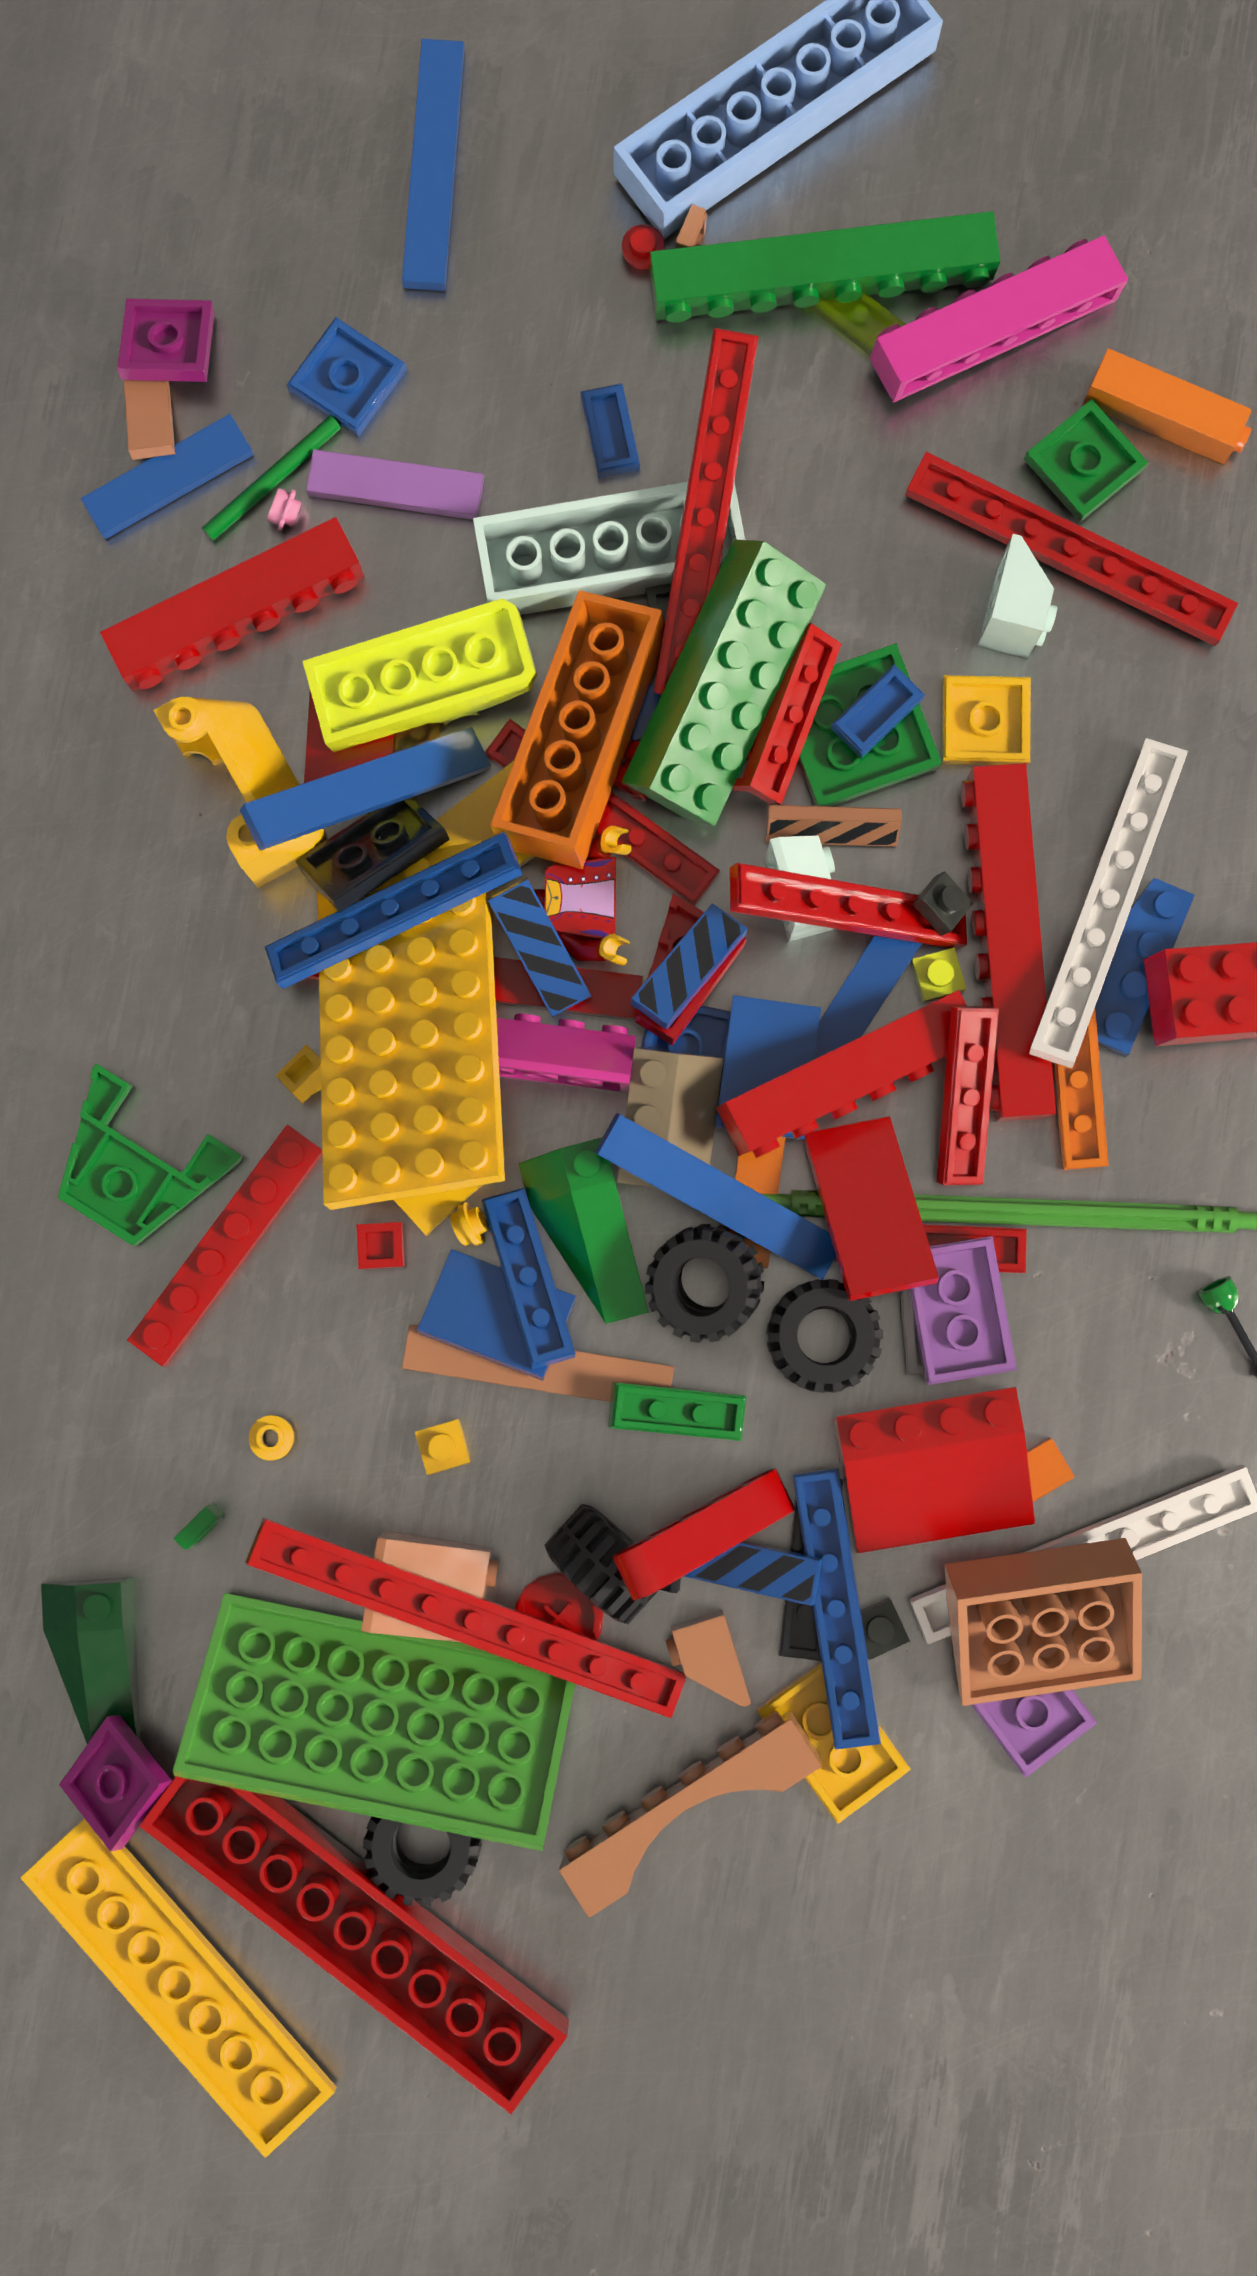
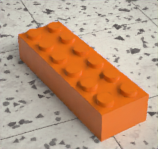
[490,590,665,869]

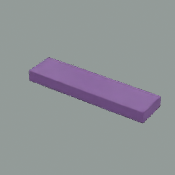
[306,449,484,520]

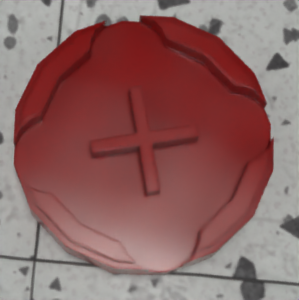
[515,1571,604,1640]

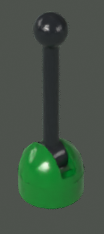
[1198,1276,1257,1378]

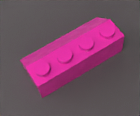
[496,1011,636,1094]

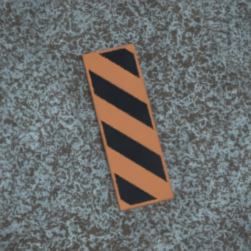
[766,805,902,847]

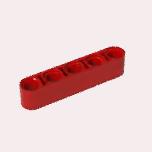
[612,1468,795,1601]

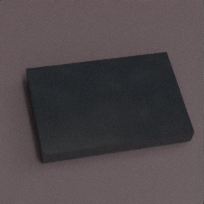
[295,797,450,913]

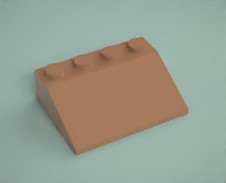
[945,1538,1142,1706]

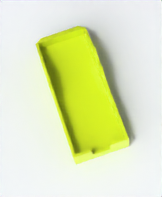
[302,598,537,752]

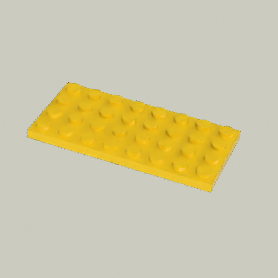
[317,840,505,1210]

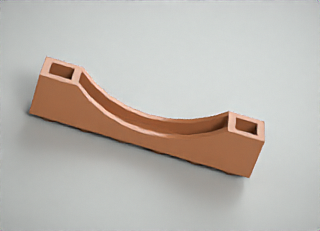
[559,1710,822,1918]

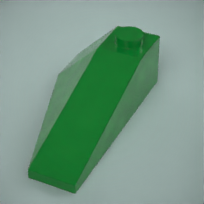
[518,1137,649,1324]

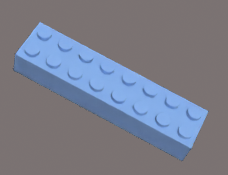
[613,0,943,240]

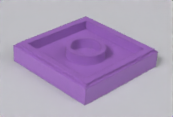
[971,1690,1098,1778]

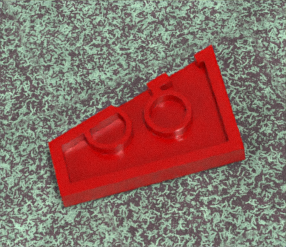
[635,893,746,1046]

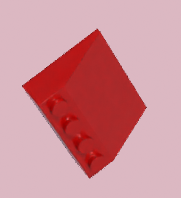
[833,1387,1035,1554]

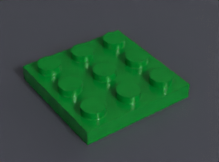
[798,643,942,807]

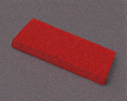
[803,1116,939,1301]

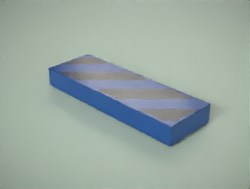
[488,877,591,1017]
[631,903,748,1030]
[684,1541,822,1606]

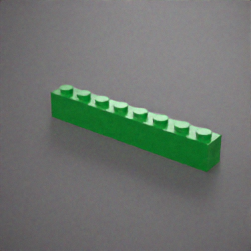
[650,211,1000,323]

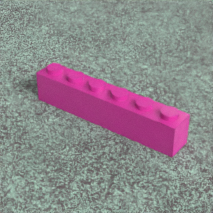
[869,235,1128,403]

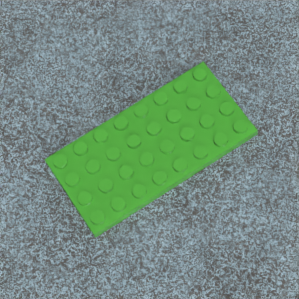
[173,1593,575,1851]

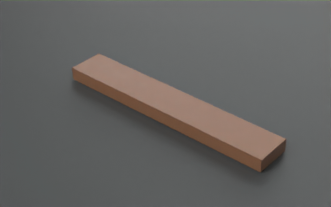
[402,1324,674,1402]

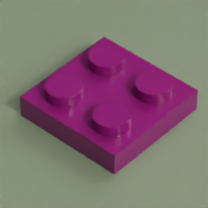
[117,299,215,382]
[59,1715,172,1852]

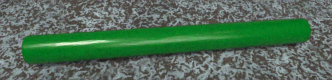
[202,415,341,541]

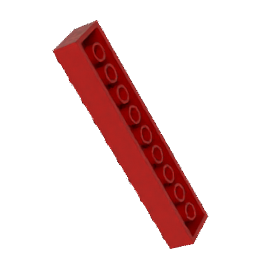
[139,1776,569,2114]

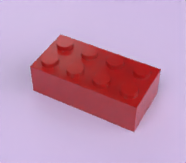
[1144,942,1257,1046]

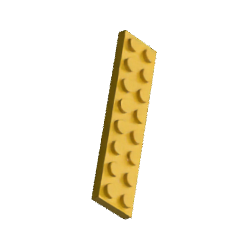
[20,1818,337,2158]

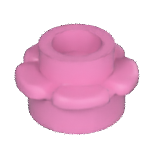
[267,488,302,531]

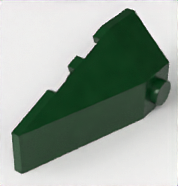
[41,1577,141,1744]

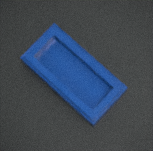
[580,383,640,479]
[831,664,925,759]

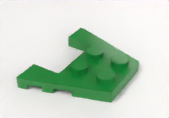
[57,1063,244,1246]

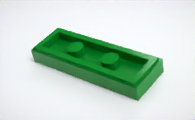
[608,1382,746,1441]

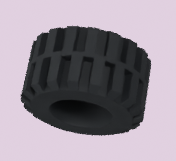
[645,1224,765,1343]
[766,1279,883,1393]
[545,1504,659,1624]
[363,1816,482,1907]

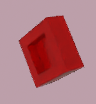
[356,1222,405,1270]

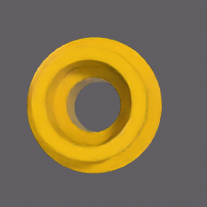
[450,1202,489,1246]
[248,1415,294,1461]

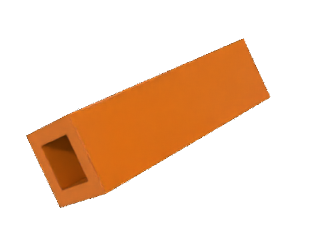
[1082,348,1252,465]

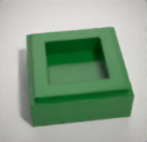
[173,1503,225,1550]

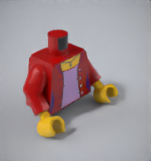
[534,826,631,966]

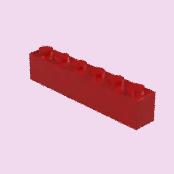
[100,517,364,691]
[716,990,967,1158]

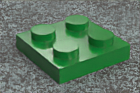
[1024,399,1149,522]

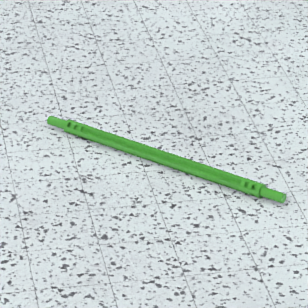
[762,1190,1257,1233]

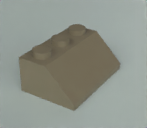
[617,1047,724,1188]

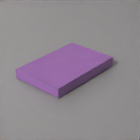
[909,1236,1017,1385]

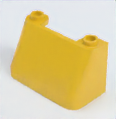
[153,697,326,888]

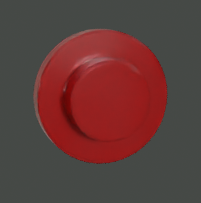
[622,224,664,269]

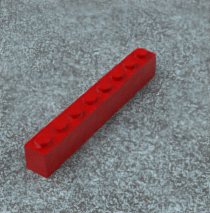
[961,763,1056,1122]

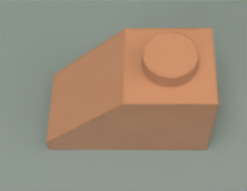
[665,1610,751,1707]

